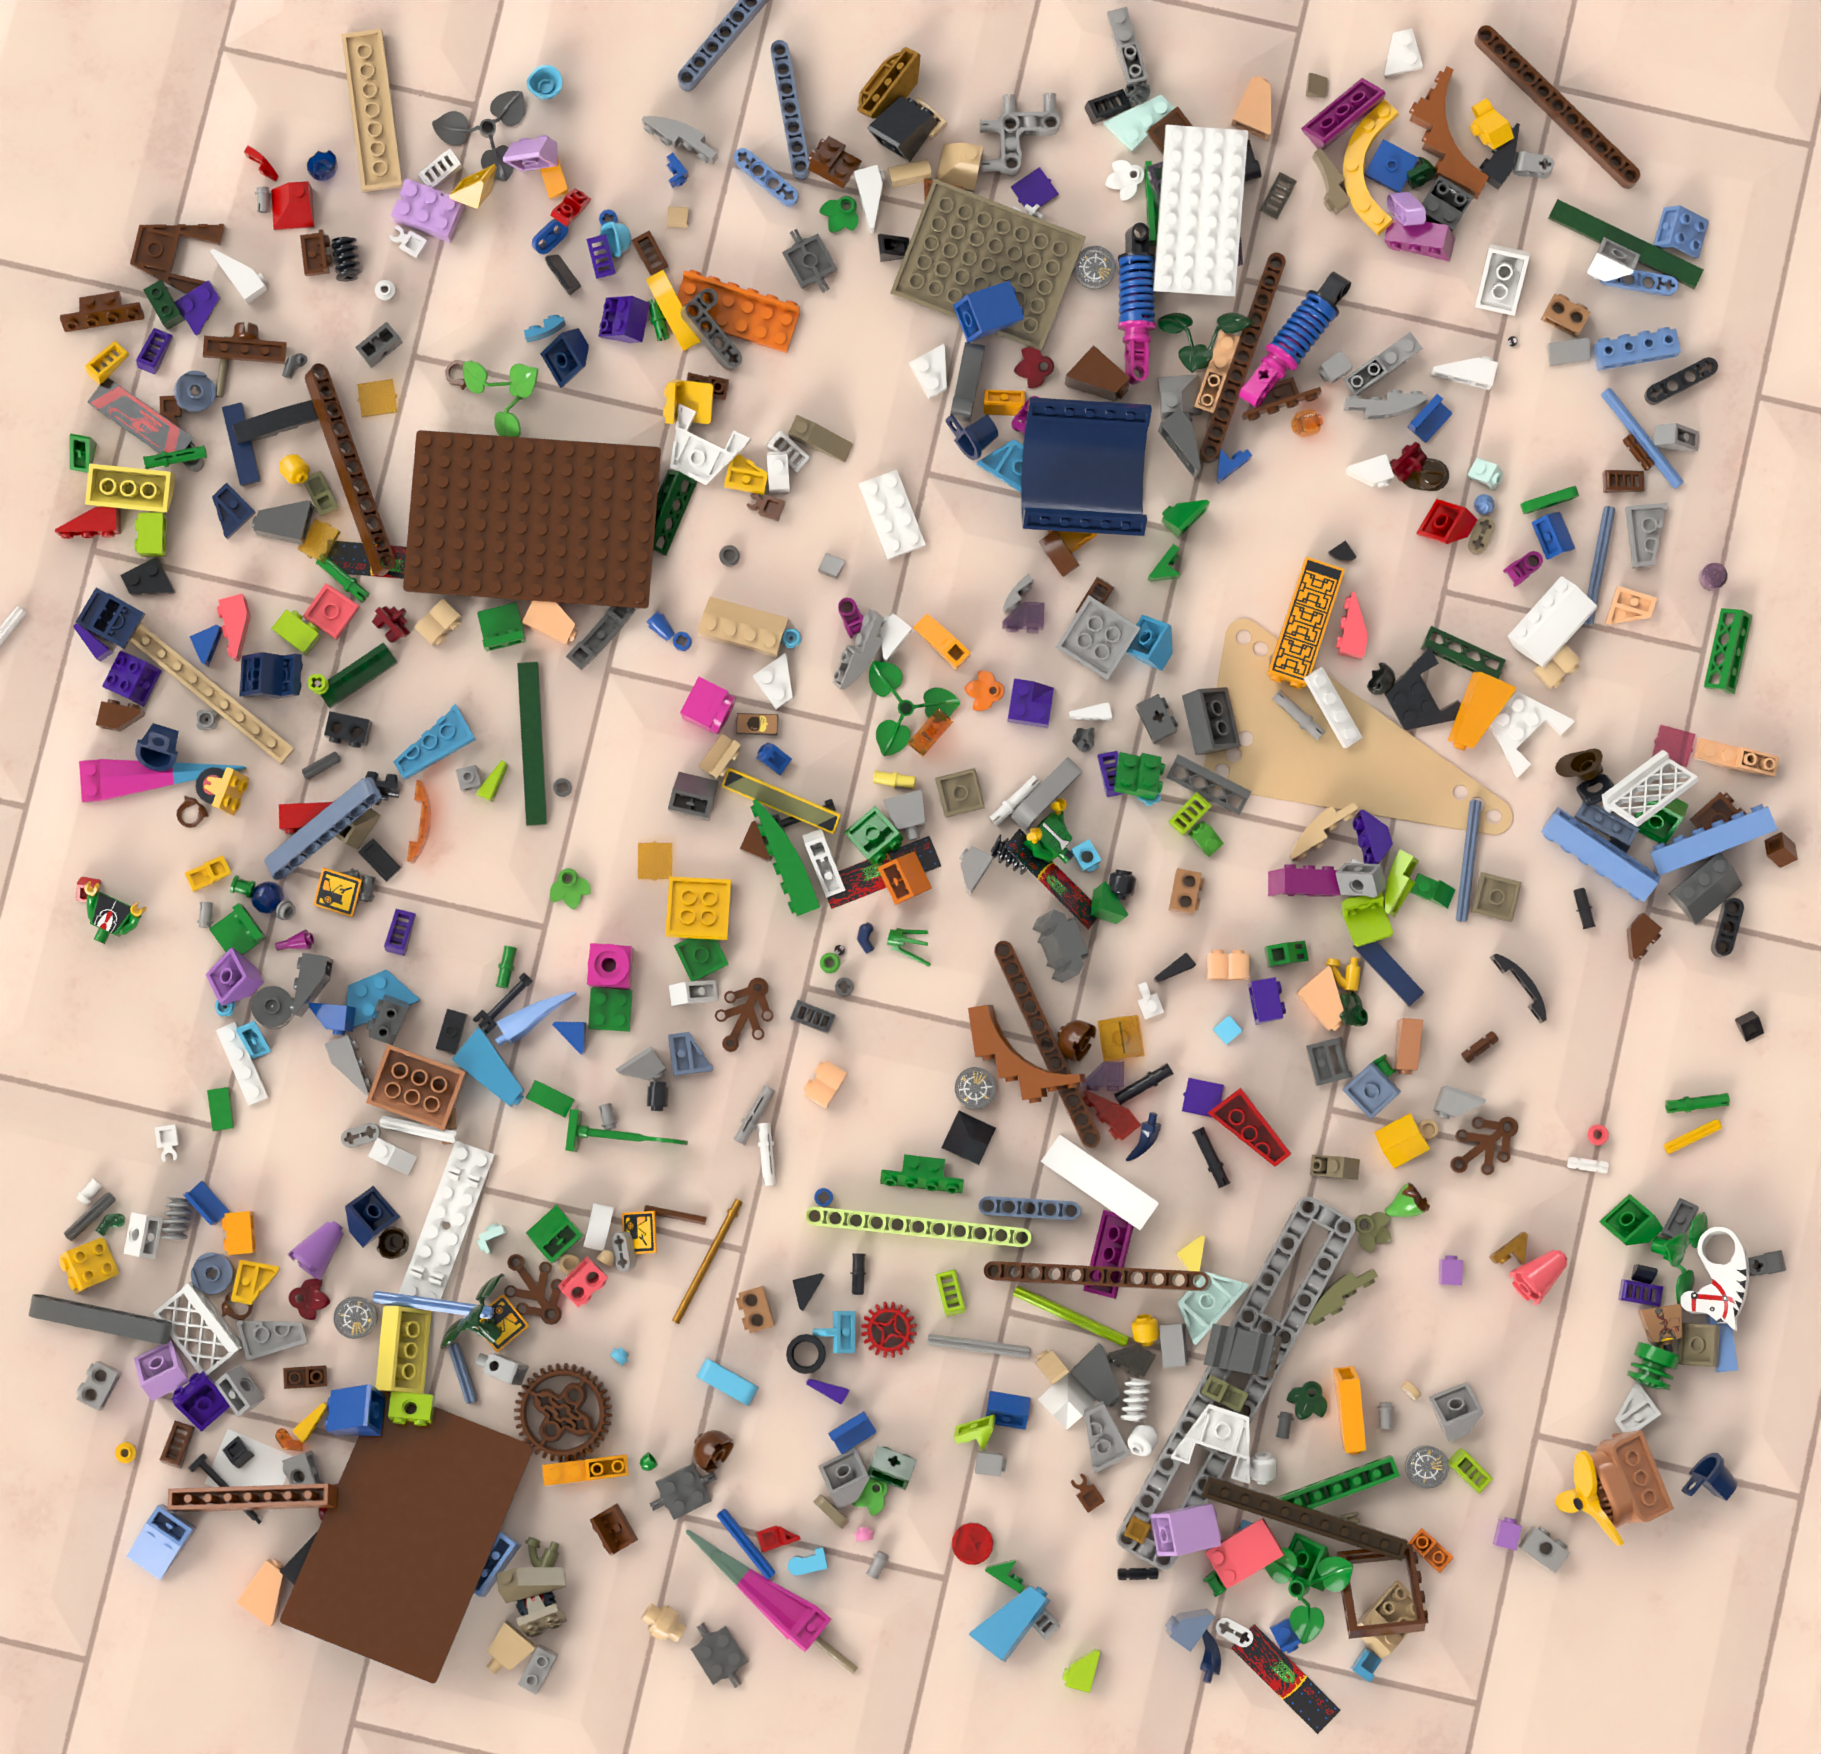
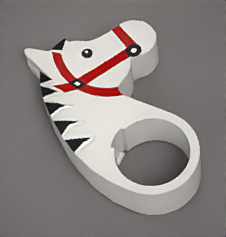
[1680,1227,1750,1331]

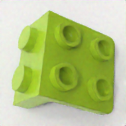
[1341,892,1393,947]

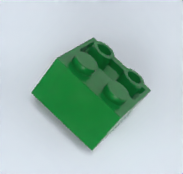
[526,1204,584,1264]

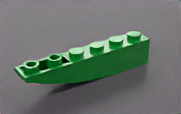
[750,799,820,916]

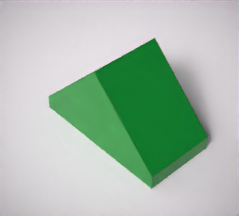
[69,433,97,473]
[1091,881,1129,924]

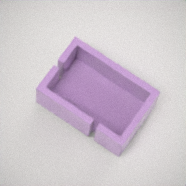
[391,178,465,243]

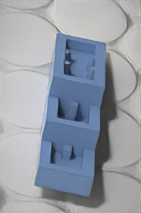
[1706,1315,1738,1372]

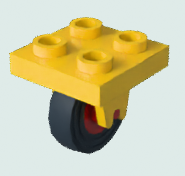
[195,767,249,816]

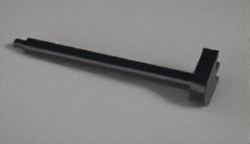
[188,1453,262,1524]

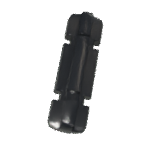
[1117,1568,1158,1580]

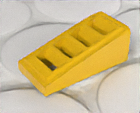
[85,341,129,385]
[292,1402,328,1443]

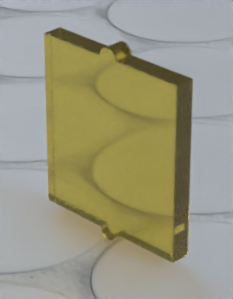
[357,379,397,417]
[298,519,341,563]
[638,841,672,881]

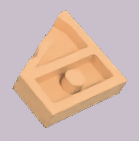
[1605,586,1657,625]

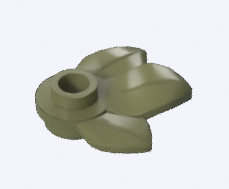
[1354,1212,1392,1253]

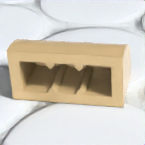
[888,159,932,188]

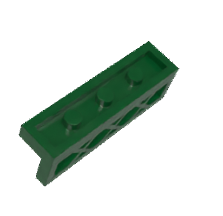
[653,470,697,556]
[1421,626,1506,679]
[318,642,398,708]

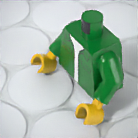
[1023,799,1074,864]

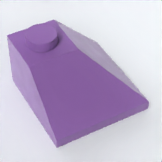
[206,947,264,1005]

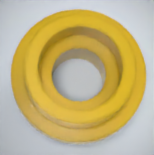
[115,1442,136,1463]

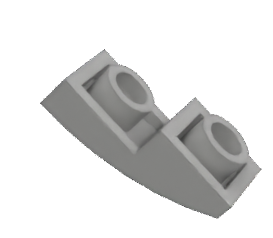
[1002,574,1033,614]

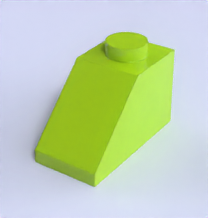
[1062,1648,1100,1693]

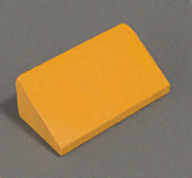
[540,156,569,199]
[984,390,1025,416]

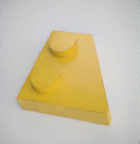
[724,454,768,495]
[231,1260,280,1305]

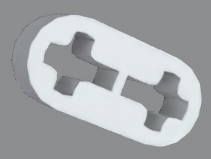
[1215,1617,1253,1647]

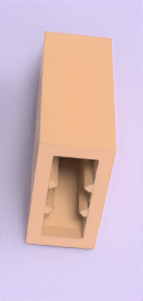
[1231,76,1271,141]
[522,601,578,646]
[1296,966,1344,1031]
[236,1559,285,1627]

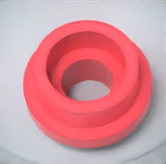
[1587,1125,1609,1145]

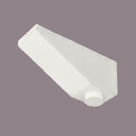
[854,165,886,234]
[210,249,268,304]
[1430,356,1498,390]
[803,829,845,898]

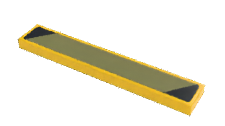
[721,767,842,834]

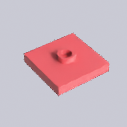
[303,583,360,640]

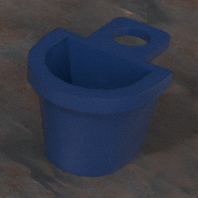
[945,414,999,460]
[135,723,179,771]
[1681,1453,1737,1501]

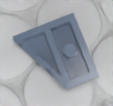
[668,1032,713,1076]

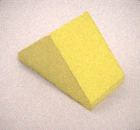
[1176,1236,1205,1278]

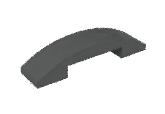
[566,606,636,670]

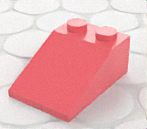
[1205,1518,1285,1589]

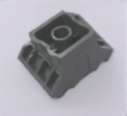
[1033,909,1089,983]
[1204,1323,1282,1379]

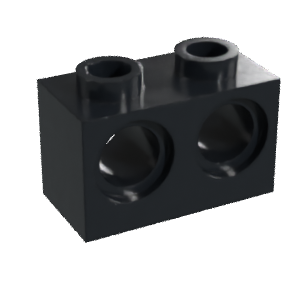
[324,711,372,748]

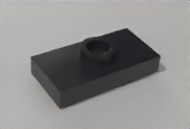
[436,1009,468,1054]

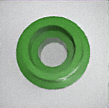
[820,953,840,974]

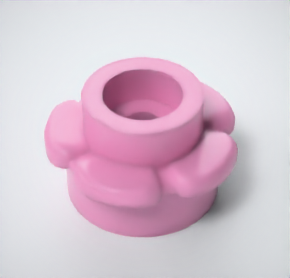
[854,1527,875,1541]

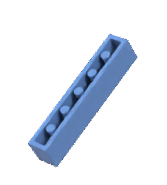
[1650,804,1778,876]
[1541,807,1660,902]

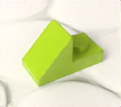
[954,1414,996,1451]

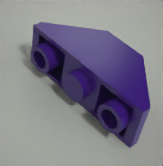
[1353,810,1393,864]

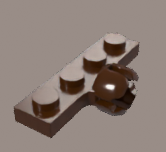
[203,322,287,364]

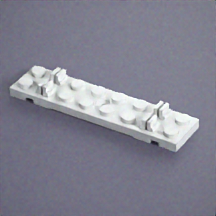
[399,1141,495,1312]

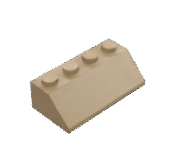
[698,596,789,658]

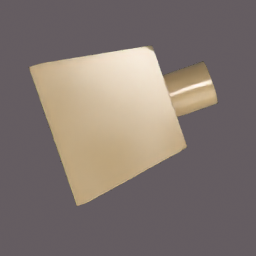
[486,1621,537,1674]

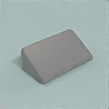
[1547,337,1590,366]

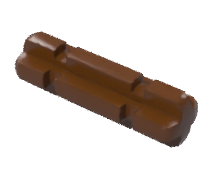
[1623,434,1655,471]
[1461,1031,1499,1063]

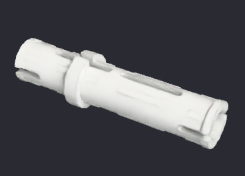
[989,775,1041,827]
[758,1123,776,1186]

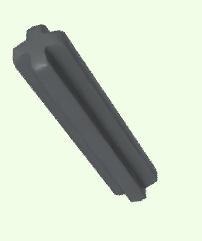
[64,1192,116,1241]

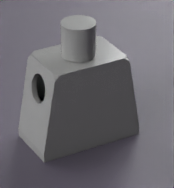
[884,790,925,841]
[476,1353,529,1385]

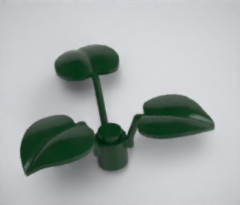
[1157,313,1253,373]
[440,1273,505,1349]

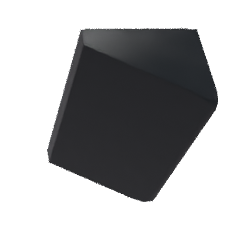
[545,254,581,295]

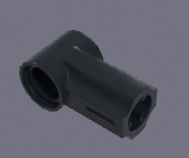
[1244,140,1262,182]

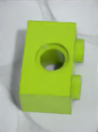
[388,1391,435,1426]

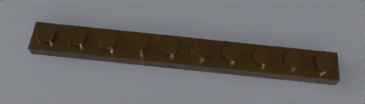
[1201,1475,1408,1561]

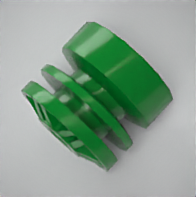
[1627,1342,1681,1390]

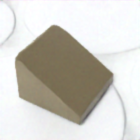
[1306,73,1328,98]

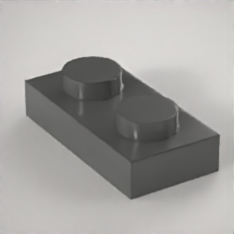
[1661,1198,1699,1239]

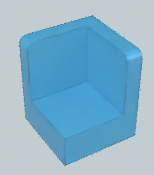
[1351,1647,1382,1682]

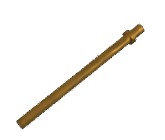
[672,1199,743,1324]

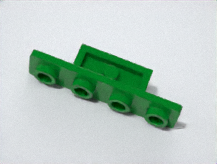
[880,1154,964,1194]

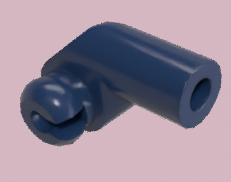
[857,922,875,954]

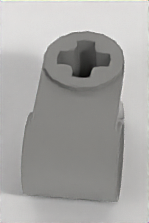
[1513,151,1554,179]

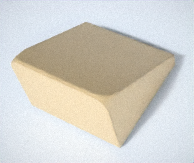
[667,207,689,228]

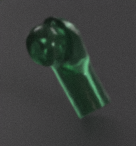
[95,1213,125,1236]

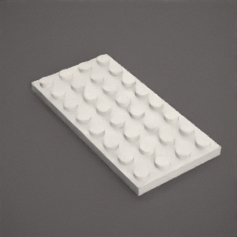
[1153,125,1248,296]

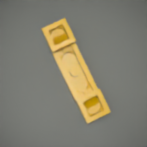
[646,270,701,351]

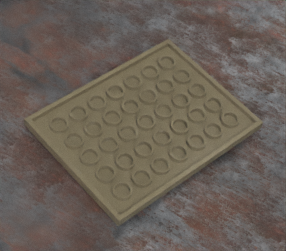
[890,179,1086,352]

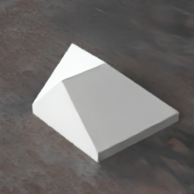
[1037,1372,1097,1429]

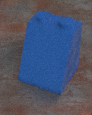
[953,280,1024,343]
[325,1384,386,1436]

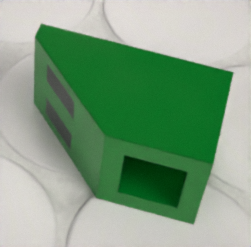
[1264,941,1309,968]

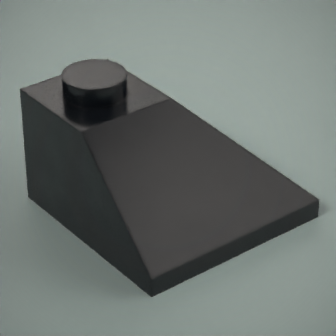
[941,1111,996,1166]

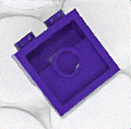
[171,1371,230,1432]

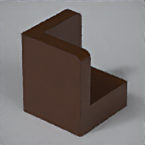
[1764,832,1798,868]

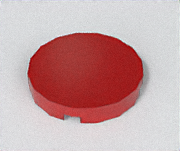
[952,1522,993,1565]

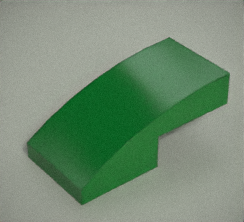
[526,1080,574,1118]

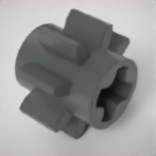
[1125,80,1150,104]

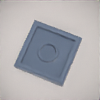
[1342,1062,1401,1119]

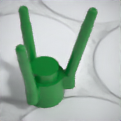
[887,928,931,966]

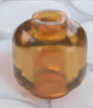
[1291,409,1323,438]

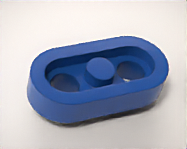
[532,219,568,254]

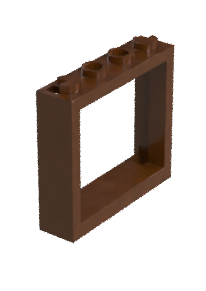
[1336,1544,1429,1639]

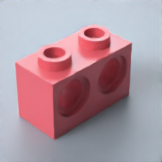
[558,1256,608,1308]

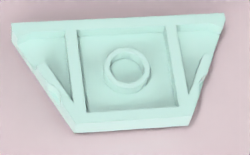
[1177,1272,1249,1345]

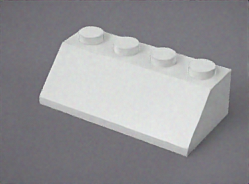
[1507,576,1598,668]

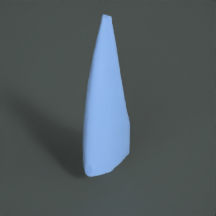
[495,991,576,1046]

